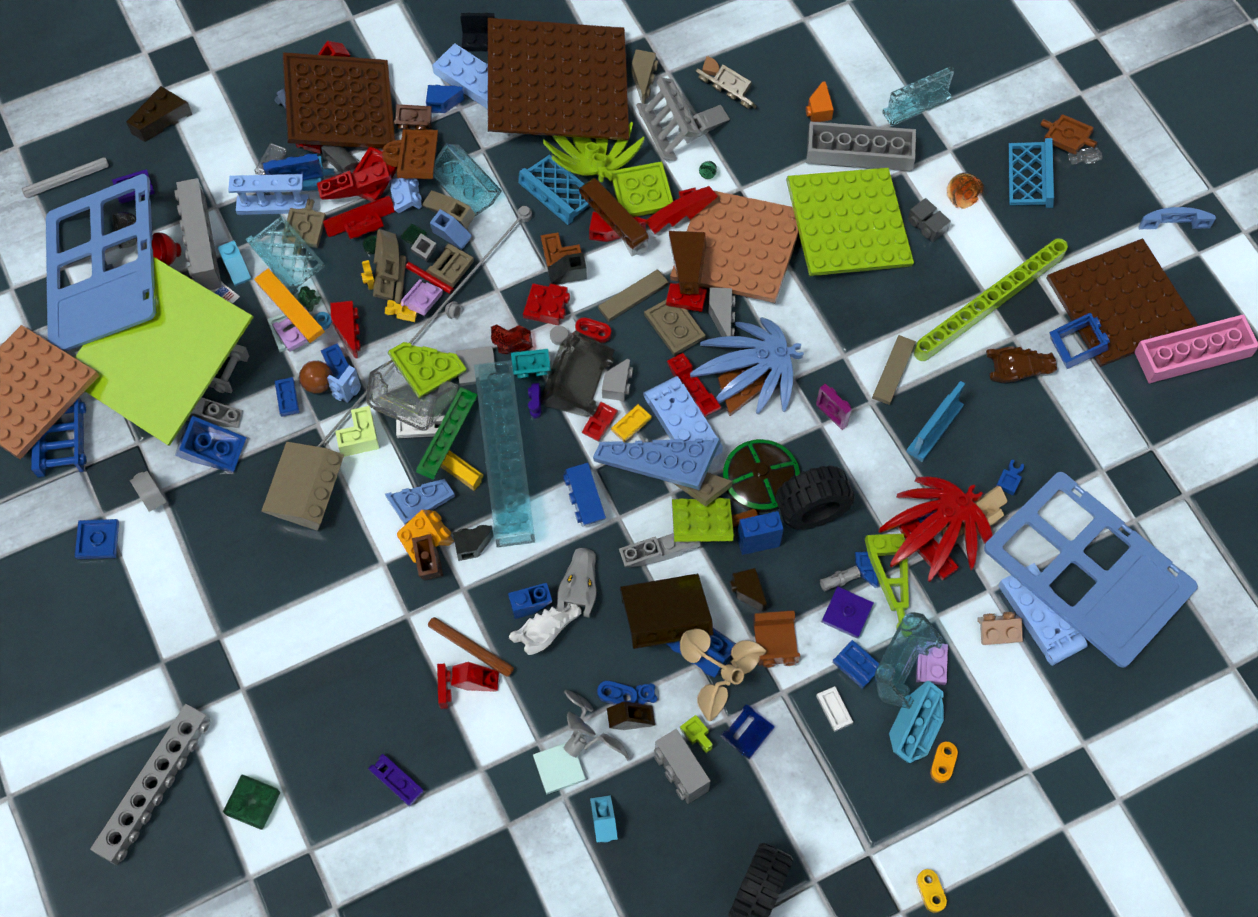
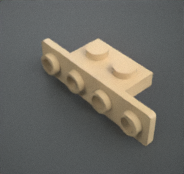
[941,486,1007,538]

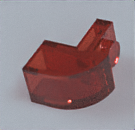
[491,324,533,354]

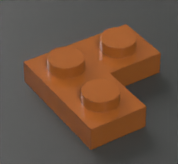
[541,232,581,269]

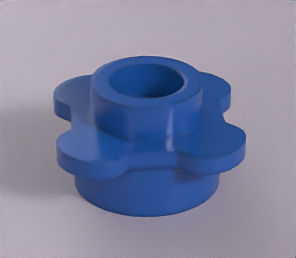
[636,683,657,704]

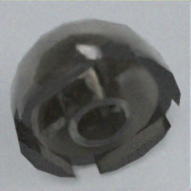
[112,212,137,249]

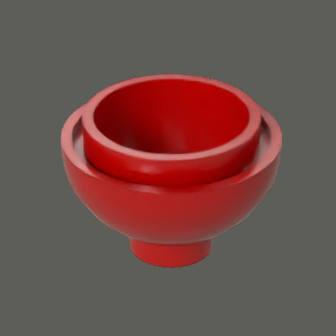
[152,232,181,266]

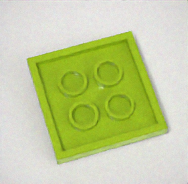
[611,161,673,217]
[672,498,734,542]

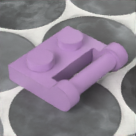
[272,307,308,352]

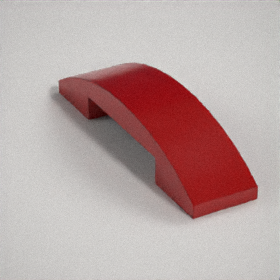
[667,353,721,417]

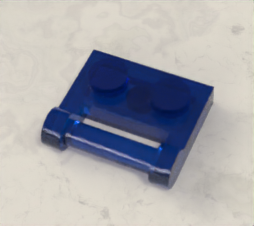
[720,704,775,760]

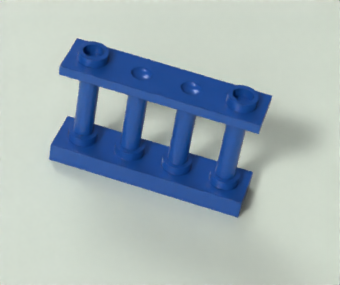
[31,398,87,477]

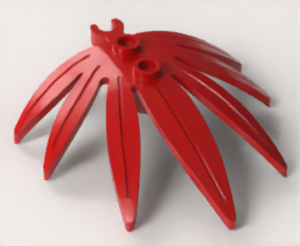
[878,477,993,582]

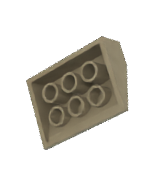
[261,442,344,531]

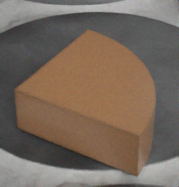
[702,56,719,76]

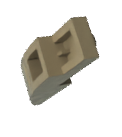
[373,229,399,300]

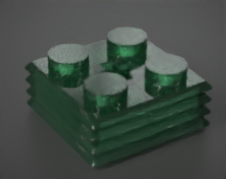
[223,774,280,830]

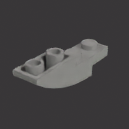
[619,533,700,568]

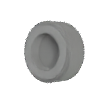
[550,326,569,345]

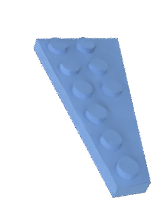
[593,438,721,490]

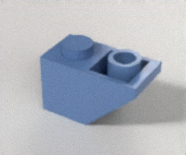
[430,209,472,250]

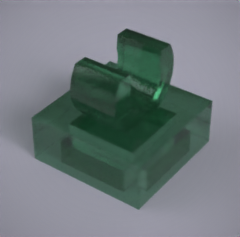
[297,286,321,312]

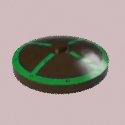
[723,439,800,512]

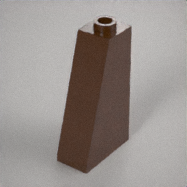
[669,231,706,295]

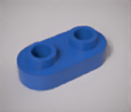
[597,681,637,705]

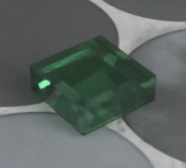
[401,223,427,246]

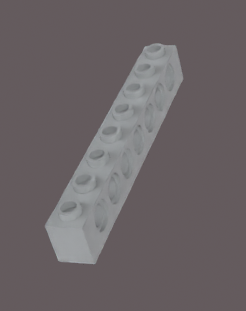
[90,704,211,866]

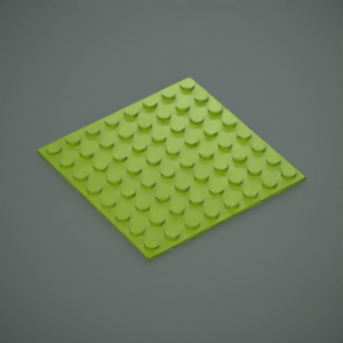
[75,257,253,446]

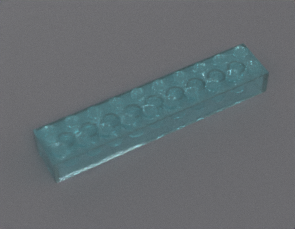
[474,360,535,548]

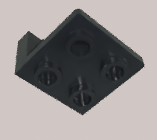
[460,12,495,52]

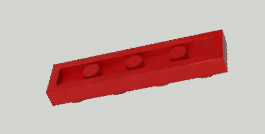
[897,509,959,581]

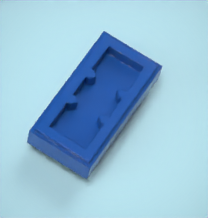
[275,377,300,417]

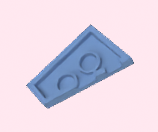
[385,479,455,525]

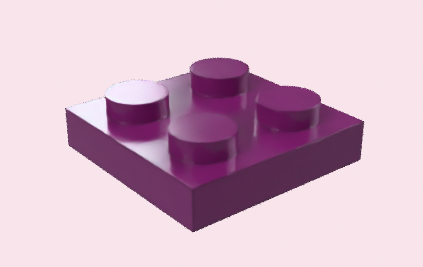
[816,384,852,430]

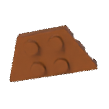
[718,365,782,416]

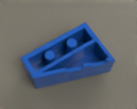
[563,463,606,527]

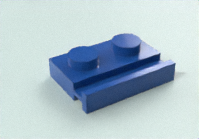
[832,640,883,689]

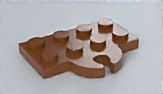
[382,129,438,179]

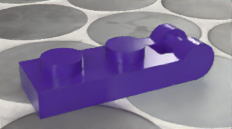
[368,754,424,807]

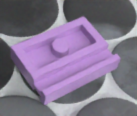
[401,279,443,316]
[916,641,948,685]

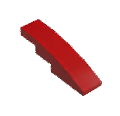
[646,186,718,234]

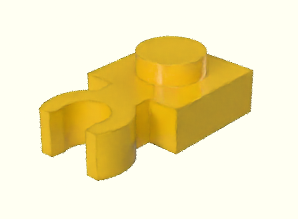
[361,260,374,290]
[385,300,418,322]

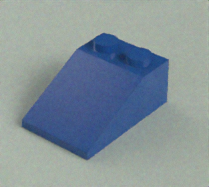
[175,416,247,472]

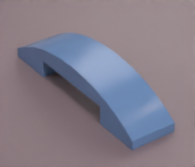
[1138,207,1216,230]

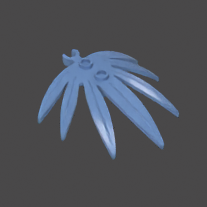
[690,317,804,414]

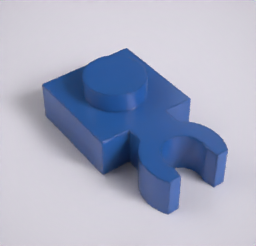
[996,459,1024,495]

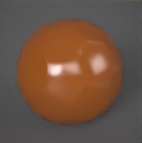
[299,360,333,394]

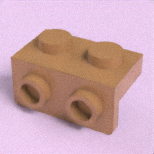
[977,612,1023,645]

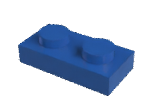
[320,343,349,379]

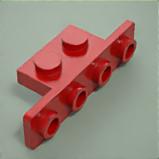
[323,196,395,239]

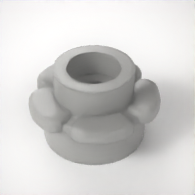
[445,301,461,319]

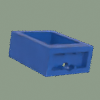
[1049,312,1110,369]

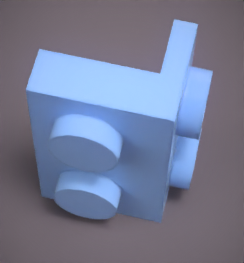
[389,177,422,213]
[327,365,361,403]

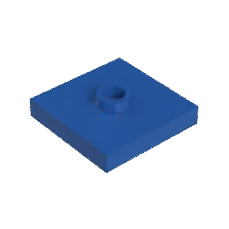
[75,519,119,559]

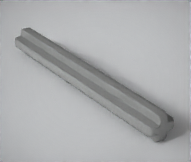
[22,157,109,198]

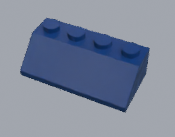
[666,628,736,678]

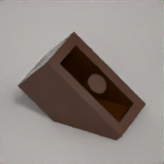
[412,534,443,581]

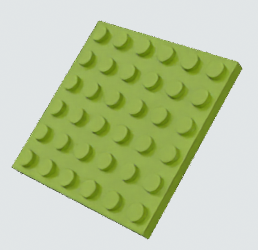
[786,168,914,276]

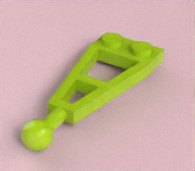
[865,533,912,636]

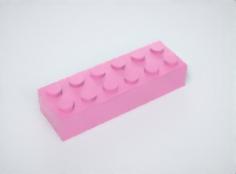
[1135,314,1258,383]

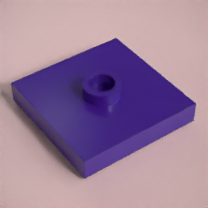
[821,586,874,639]

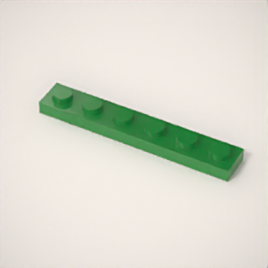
[416,387,478,480]

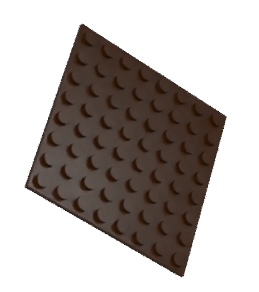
[488,18,629,140]

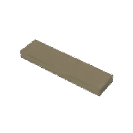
[598,269,668,322]
[872,335,916,405]

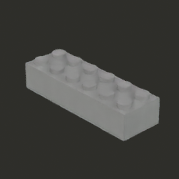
[806,122,916,171]
[174,178,222,290]

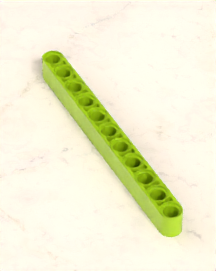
[914,239,1068,361]

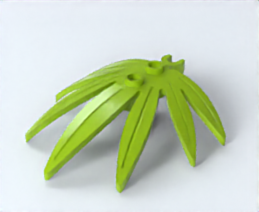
[543,122,645,183]

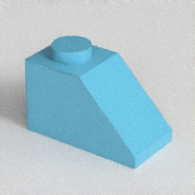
[217,240,252,286]
[590,795,618,842]

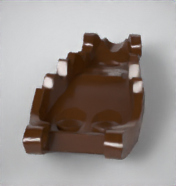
[986,346,1057,383]

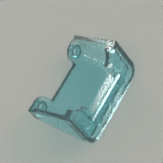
[875,612,944,709]

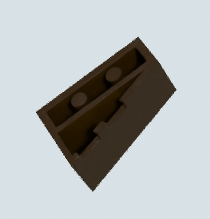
[126,86,192,142]

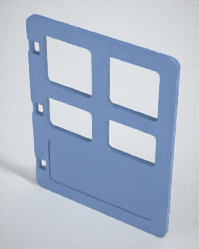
[46,174,156,352]
[984,472,1198,668]

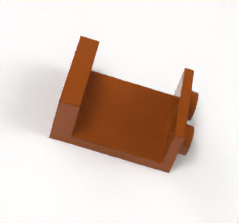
[753,611,800,668]

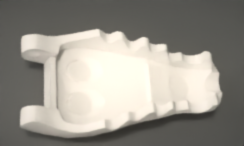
[509,603,582,655]

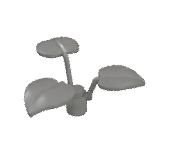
[563,689,629,761]

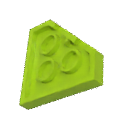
[387,342,466,399]

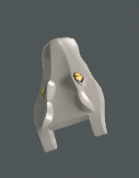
[556,548,597,618]

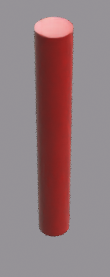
[405,262,454,294]

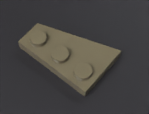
[673,472,732,506]

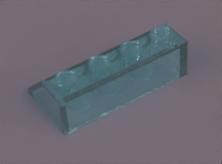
[433,144,502,216]

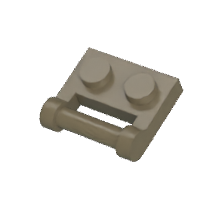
[426,244,474,287]

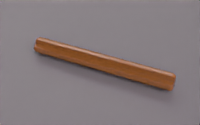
[428,617,514,677]

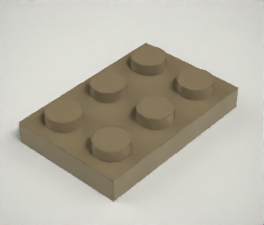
[644,299,706,356]

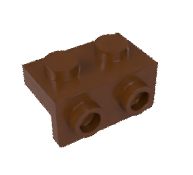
[394,104,432,130]

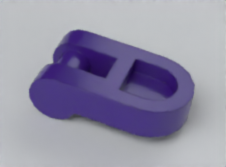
[528,383,541,419]

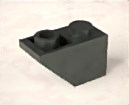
[548,252,587,285]
[453,525,494,561]

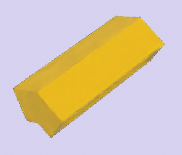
[441,450,484,491]

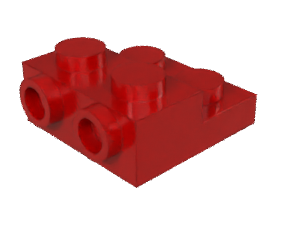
[523,283,570,326]

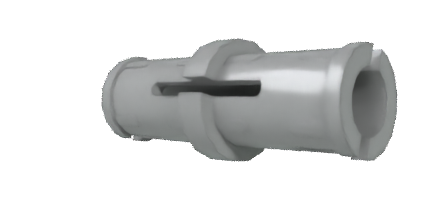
[819,565,861,592]

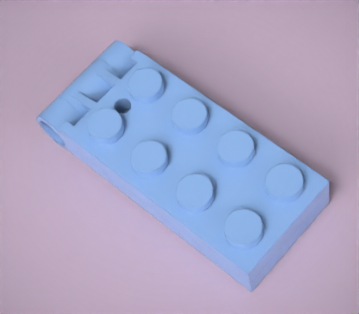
[432,43,488,109]
[643,376,723,457]
[998,563,1087,666]

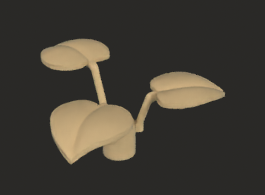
[680,629,766,721]

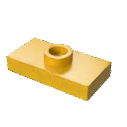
[611,404,652,443]

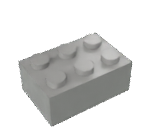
[654,728,710,804]

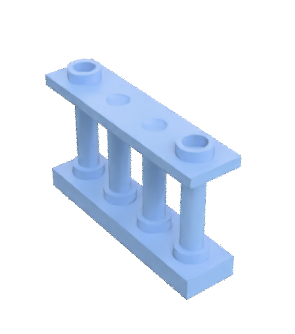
[228,174,310,215]

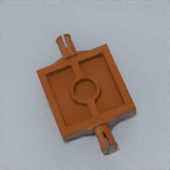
[1041,114,1098,155]

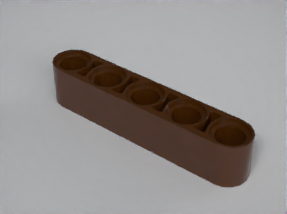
[579,178,649,250]

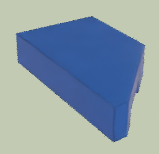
[855,552,879,588]

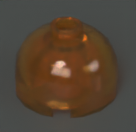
[947,172,984,209]

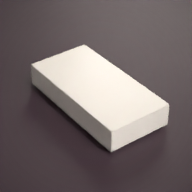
[816,686,853,732]

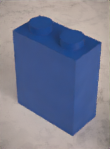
[737,511,783,555]

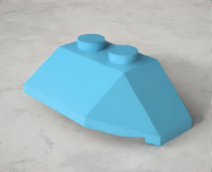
[889,681,944,763]

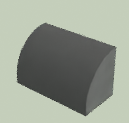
[321,145,359,174]

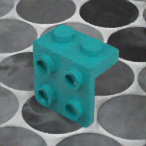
[511,349,551,378]

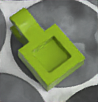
[680,715,713,753]

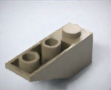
[632,49,658,104]
[422,190,475,229]

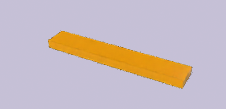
[254,268,325,343]

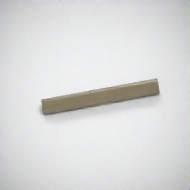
[394,256,406,304]

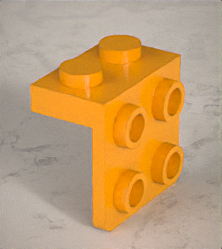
[397,509,454,563]

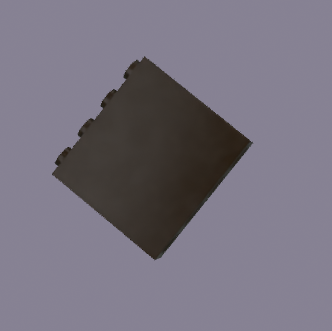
[620,573,713,649]

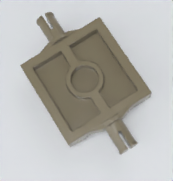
[282,199,326,256]

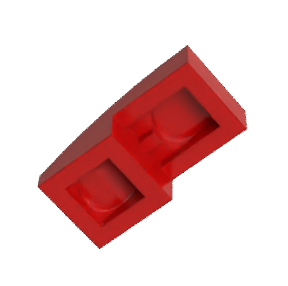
[581,402,618,442]

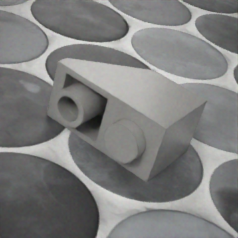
[602,359,633,401]

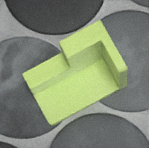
[335,406,379,457]

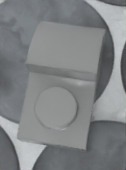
[130,471,166,512]

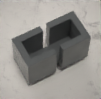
[908,198,951,242]

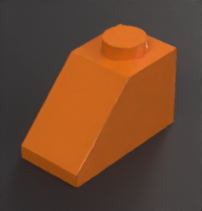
[806,82,834,122]

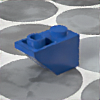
[426,85,464,113]
[508,583,552,619]

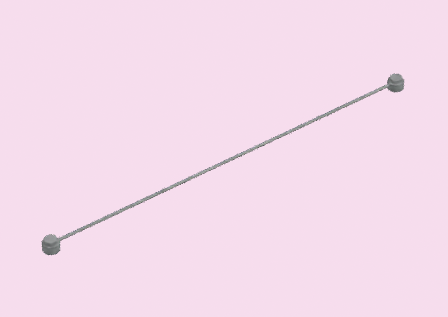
[317,206,532,447]

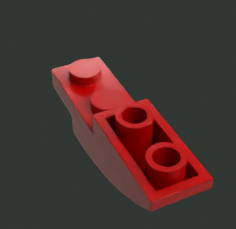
[317,162,392,200]

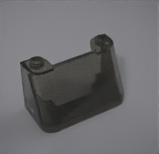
[540,330,614,418]

